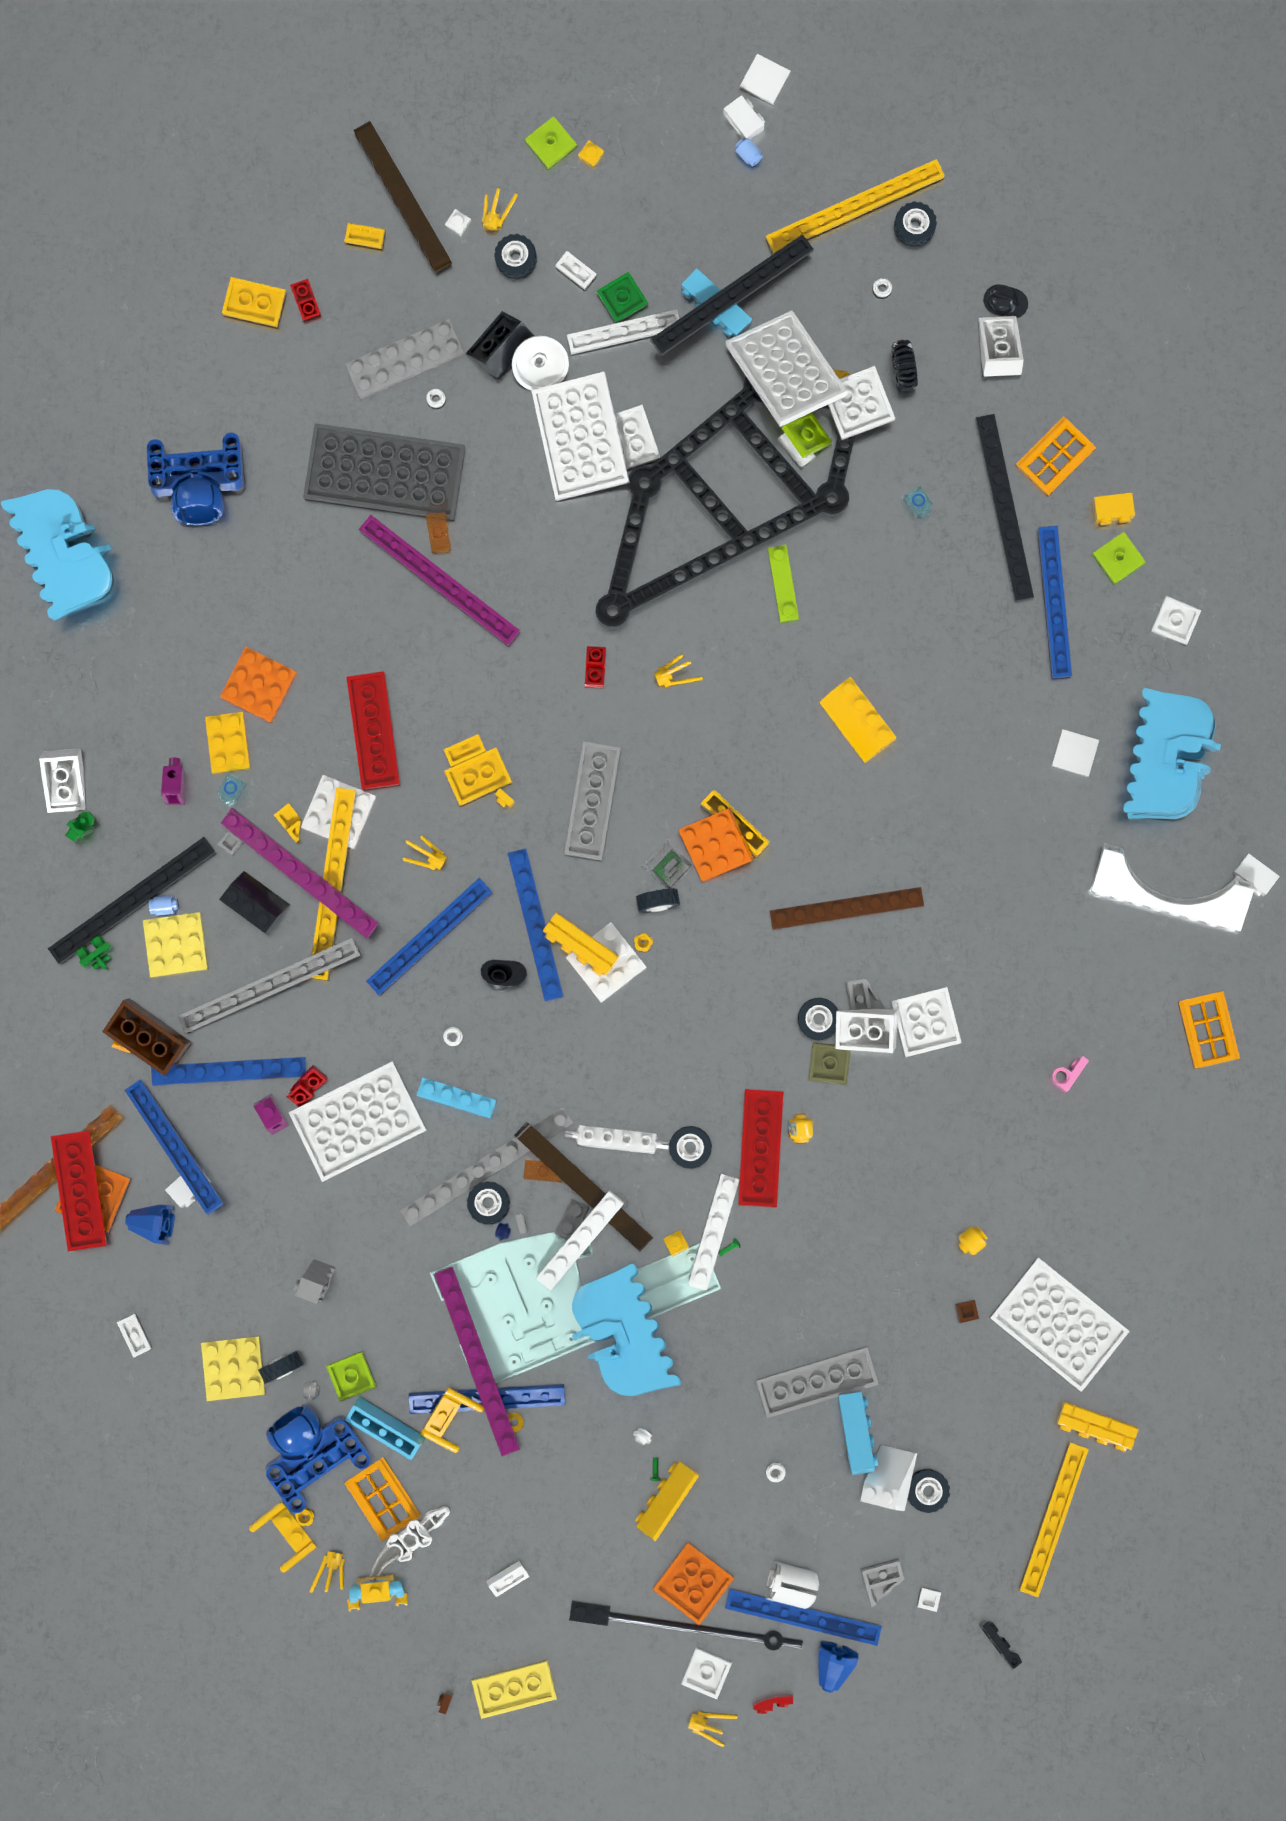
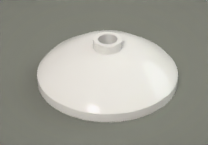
[512,335,569,390]

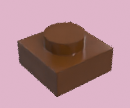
[955,1300,979,1323]
[437,1691,453,1715]

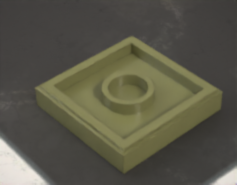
[808,1042,851,1085]

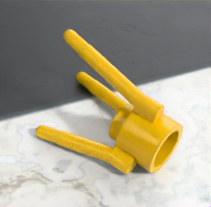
[481,188,518,231]
[654,654,703,688]
[403,835,447,871]
[309,1551,345,1593]
[688,1711,738,1747]

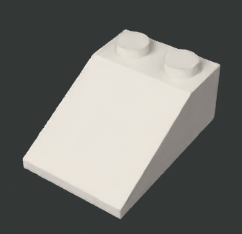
[978,316,1024,376]
[39,748,86,813]
[836,1009,897,1053]
[860,1445,917,1511]

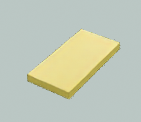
[472,1660,557,1719]

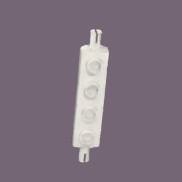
[565,1125,669,1154]

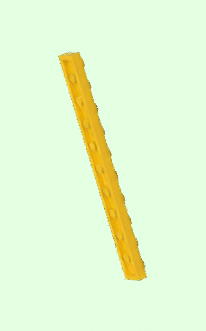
[765,159,945,254]
[312,787,356,980]

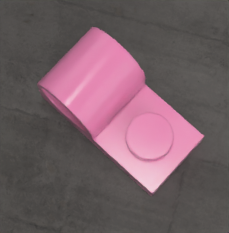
[1051,1056,1089,1093]

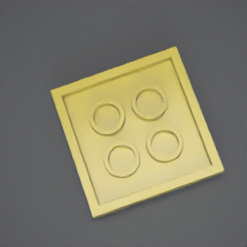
[143,912,208,978]
[201,1336,265,1401]

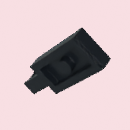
[979,1620,1022,1669]

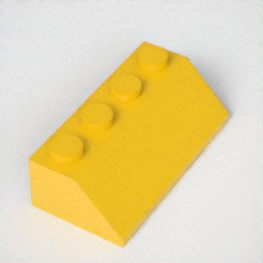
[819,677,897,763]
[635,1461,699,1541]

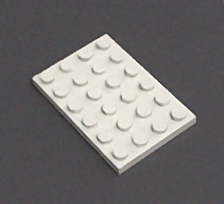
[726,310,847,427]
[531,372,629,501]
[289,1061,427,1182]
[990,1258,1130,1392]

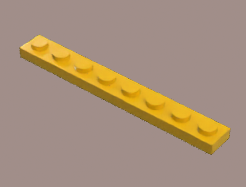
[1019,1442,1089,1597]

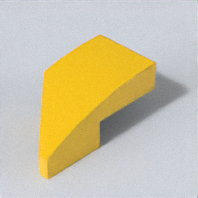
[273,803,301,843]

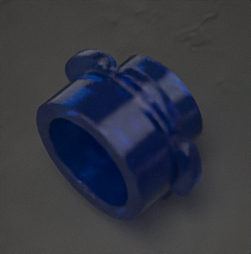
[495,1223,511,1241]

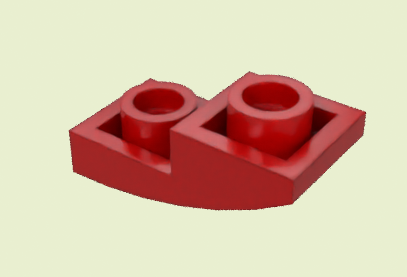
[290,279,321,321]
[585,646,606,688]
[286,1065,327,1107]
[753,1694,793,1714]

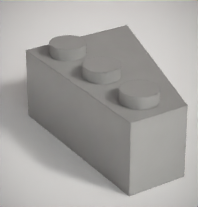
[293,1259,335,1304]

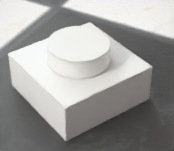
[445,209,471,236]
[917,1588,941,1612]

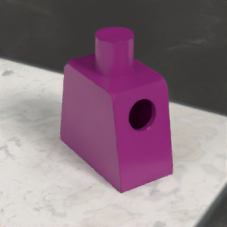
[161,757,185,805]
[254,1094,289,1135]

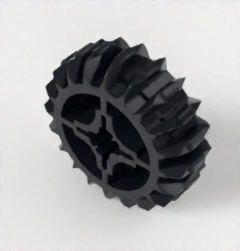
[891,340,918,391]

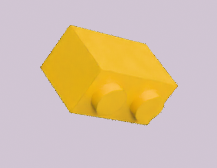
[1092,493,1135,525]

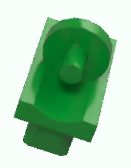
[65,811,96,842]
[76,936,113,970]

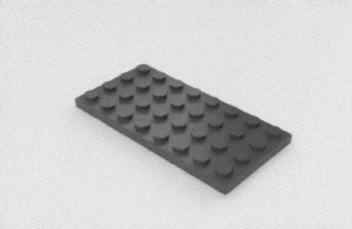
[303,423,465,520]

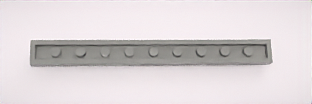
[177,938,361,1034]
[400,1108,573,1227]

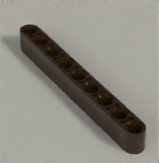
[353,121,452,273]
[514,1121,653,1252]

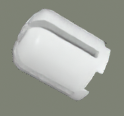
[765,1561,819,1609]

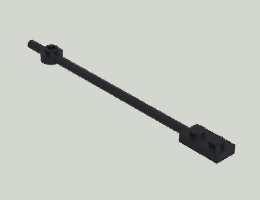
[569,1600,803,1651]

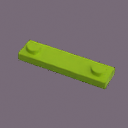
[768,545,799,623]

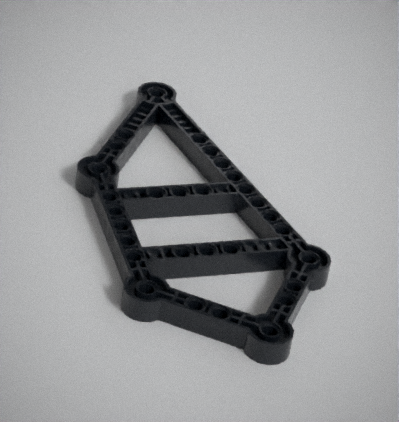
[595,377,855,630]

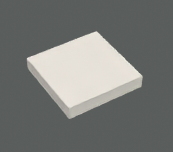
[740,54,790,105]
[1151,596,1201,646]
[1052,729,1099,777]
[681,1647,732,1699]

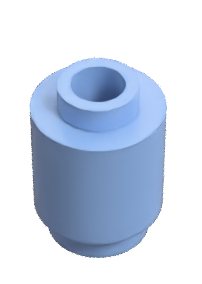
[735,138,763,167]
[149,895,178,916]

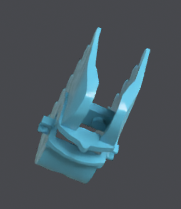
[1,489,113,621]
[1123,688,1221,819]
[572,1263,681,1396]

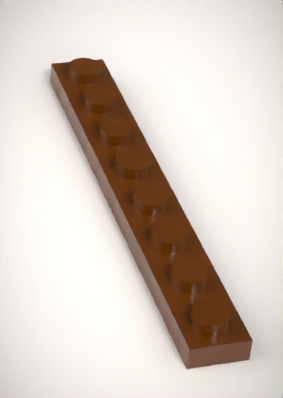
[769,887,924,930]

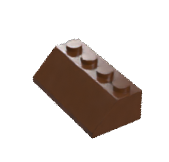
[102,998,191,1076]

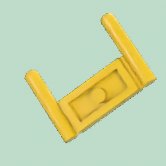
[420,1387,484,1453]
[249,1501,317,1573]

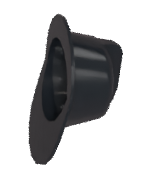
[983,284,1028,318]
[480,960,527,990]

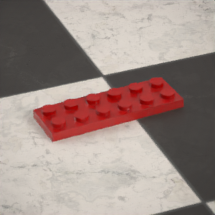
[346,671,400,790]
[738,1089,784,1207]
[50,1130,107,1252]

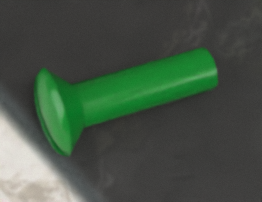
[718,1238,741,1256]
[650,1458,661,1481]

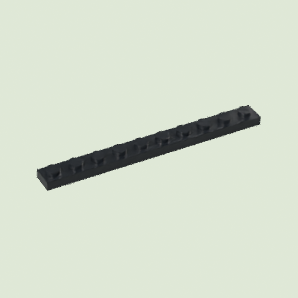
[650,234,814,356]
[975,414,1034,602]
[48,837,216,964]

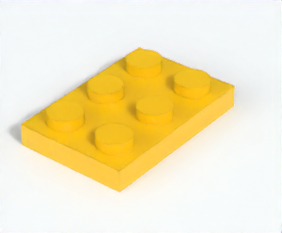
[222,277,286,327]
[205,712,250,774]
[444,748,512,806]

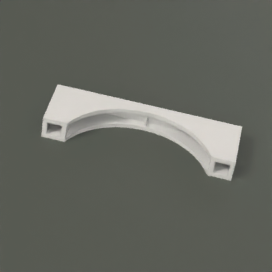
[1092,843,1254,931]

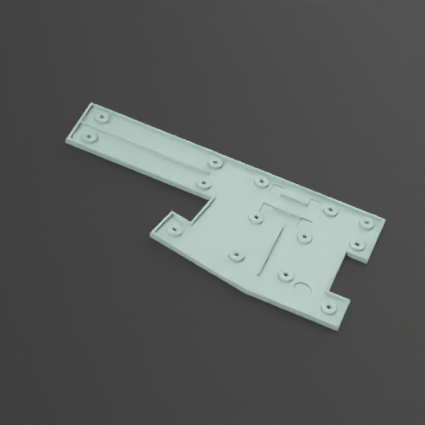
[430,1232,721,1384]

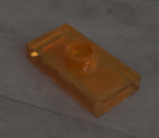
[426,512,451,553]
[523,1160,562,1183]

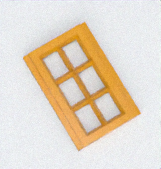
[1016,416,1096,496]
[1178,991,1240,1069]
[344,1457,421,1542]

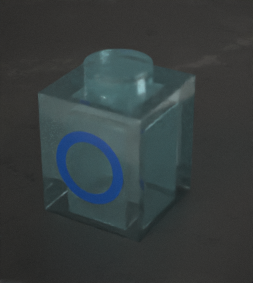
[903,486,933,518]
[217,774,246,805]

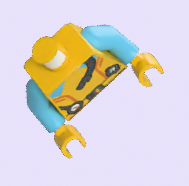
[347,1574,407,1612]

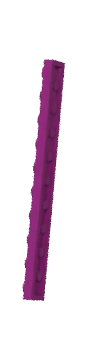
[359,515,520,646]
[221,808,379,938]
[434,1267,520,1457]

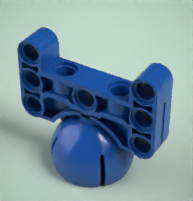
[147,432,244,525]
[265,1405,370,1513]

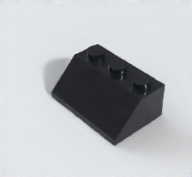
[465,311,534,378]
[219,871,290,935]

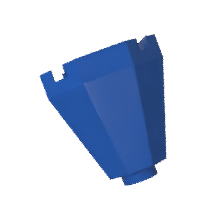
[125,1205,175,1244]
[819,1642,859,1693]

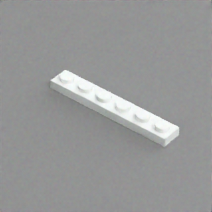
[567,309,679,355]
[688,1174,740,1291]
[536,1190,624,1291]

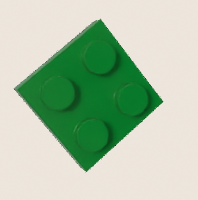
[596,271,648,323]

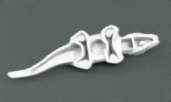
[369,1506,450,1577]

